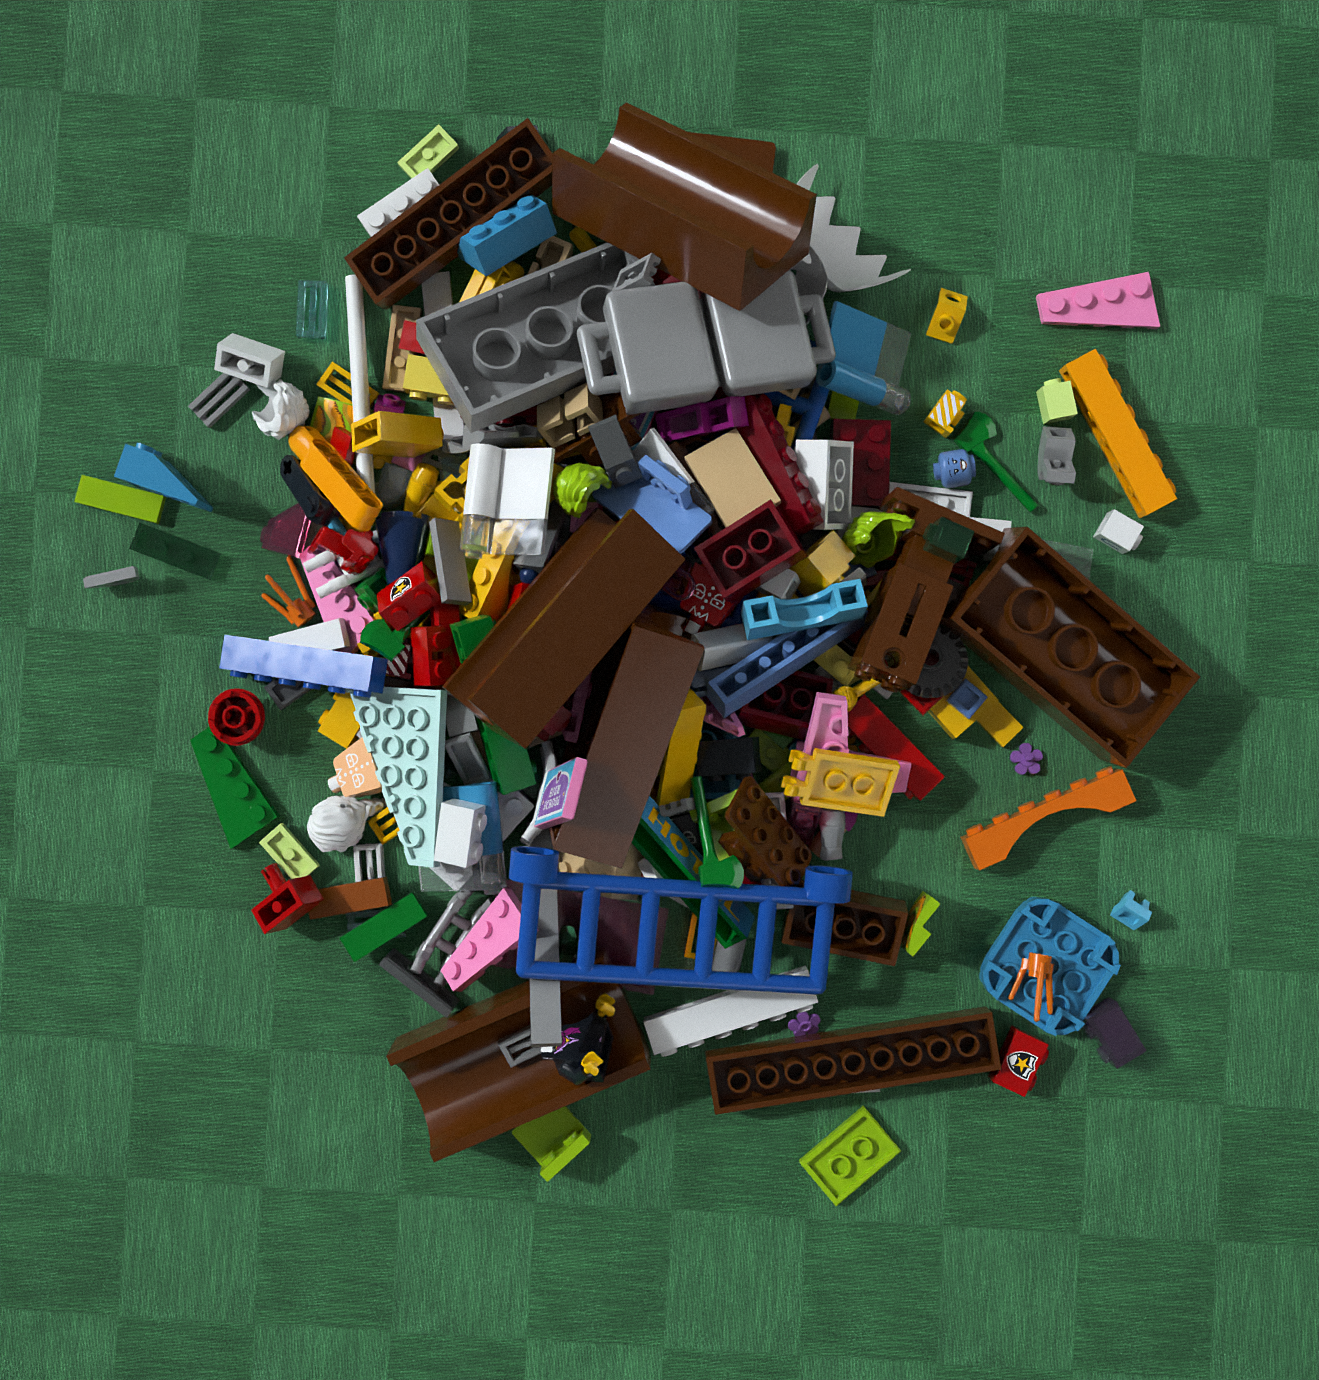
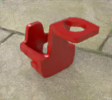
[307,526,379,575]

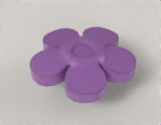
[1010,743,1043,775]
[788,1011,821,1036]

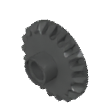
[905,625,968,698]

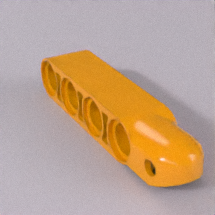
[288,425,383,532]

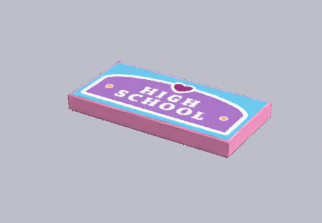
[534,757,588,830]

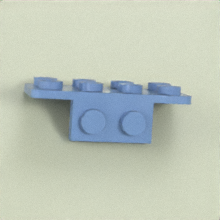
[592,455,712,554]

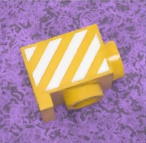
[923,389,967,438]

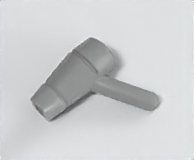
[816,807,846,861]

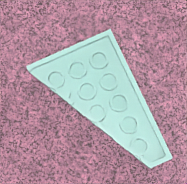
[346,686,447,868]

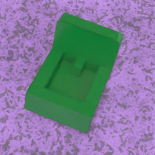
[354,568,388,612]

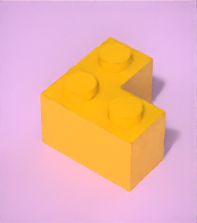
[788,530,855,597]

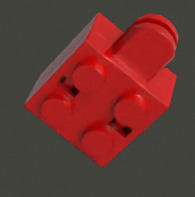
[410,601,461,686]

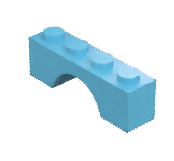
[741,579,868,640]

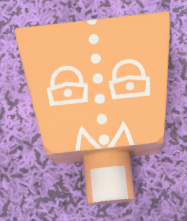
[328,737,382,798]

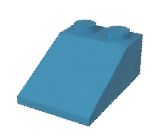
[114,442,213,512]

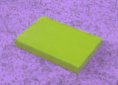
[799,1105,901,1206]

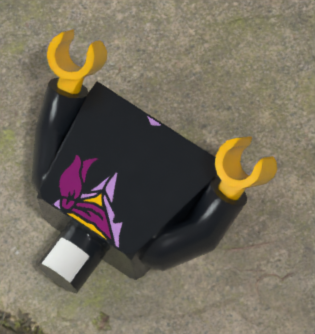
[541,993,615,1085]

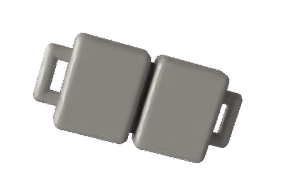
[577,270,836,415]

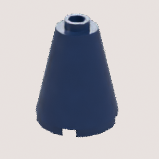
[375,511,432,585]

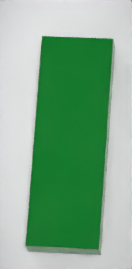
[339,891,429,962]

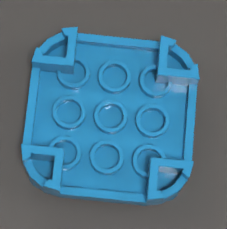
[979,897,1121,1036]

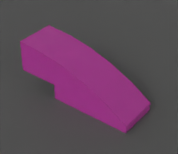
[655,396,749,443]

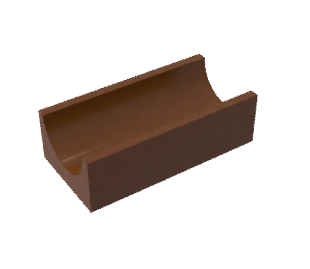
[552,102,817,311]
[442,508,685,749]
[940,527,1200,768]
[549,604,705,869]
[386,948,651,1162]

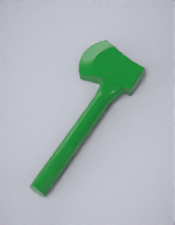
[953,412,1038,512]
[360,609,430,662]
[690,776,744,889]

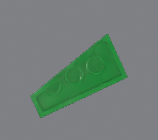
[190,727,280,849]

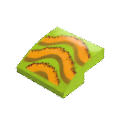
[309,396,373,465]
[900,891,940,956]

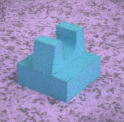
[1110,890,1152,930]

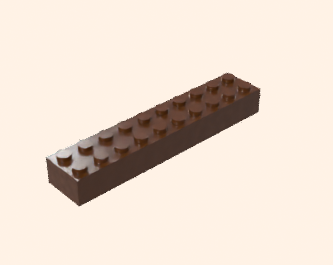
[705,1006,1001,1115]

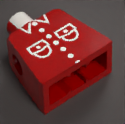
[680,562,744,635]

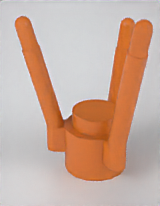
[261,556,316,628]
[1008,952,1054,1022]

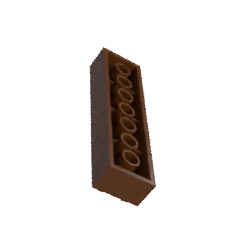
[344,118,552,310]

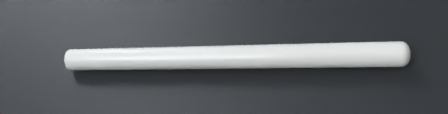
[345,275,375,493]

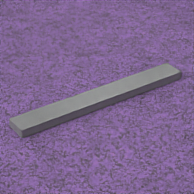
[527,822,562,1047]

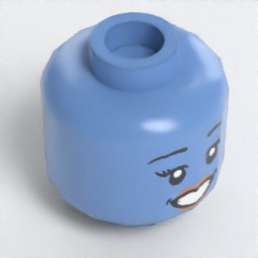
[933,449,976,488]

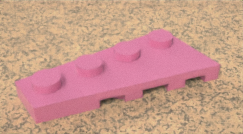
[1036,272,1160,329]
[299,546,376,654]
[793,692,849,801]
[441,888,539,992]

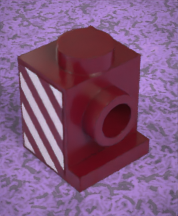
[385,638,414,680]

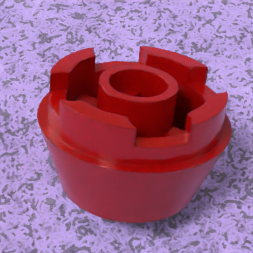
[208,688,265,746]

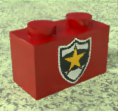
[377,561,441,631]
[988,1025,1049,1097]

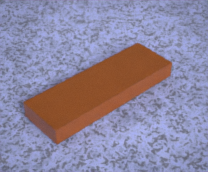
[309,876,392,920]

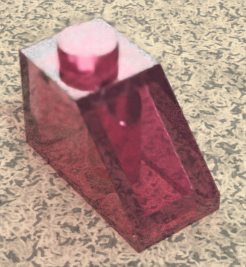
[260,503,311,559]

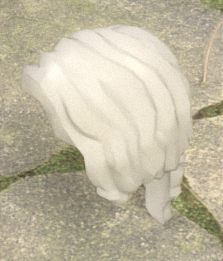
[252,379,310,440]
[307,796,387,852]

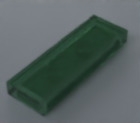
[129,523,221,580]

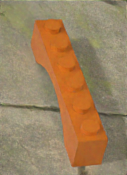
[960,766,1136,871]

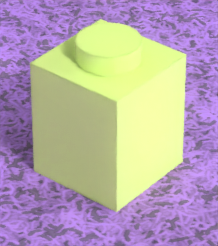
[1036,378,1078,425]

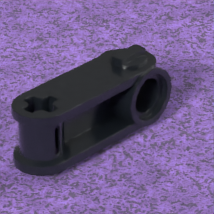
[280,455,341,526]

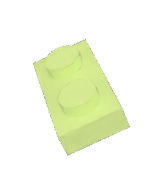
[397,124,459,179]
[259,823,320,879]

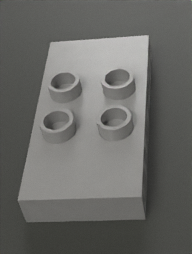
[416,243,655,433]

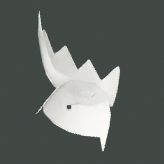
[790,164,911,326]

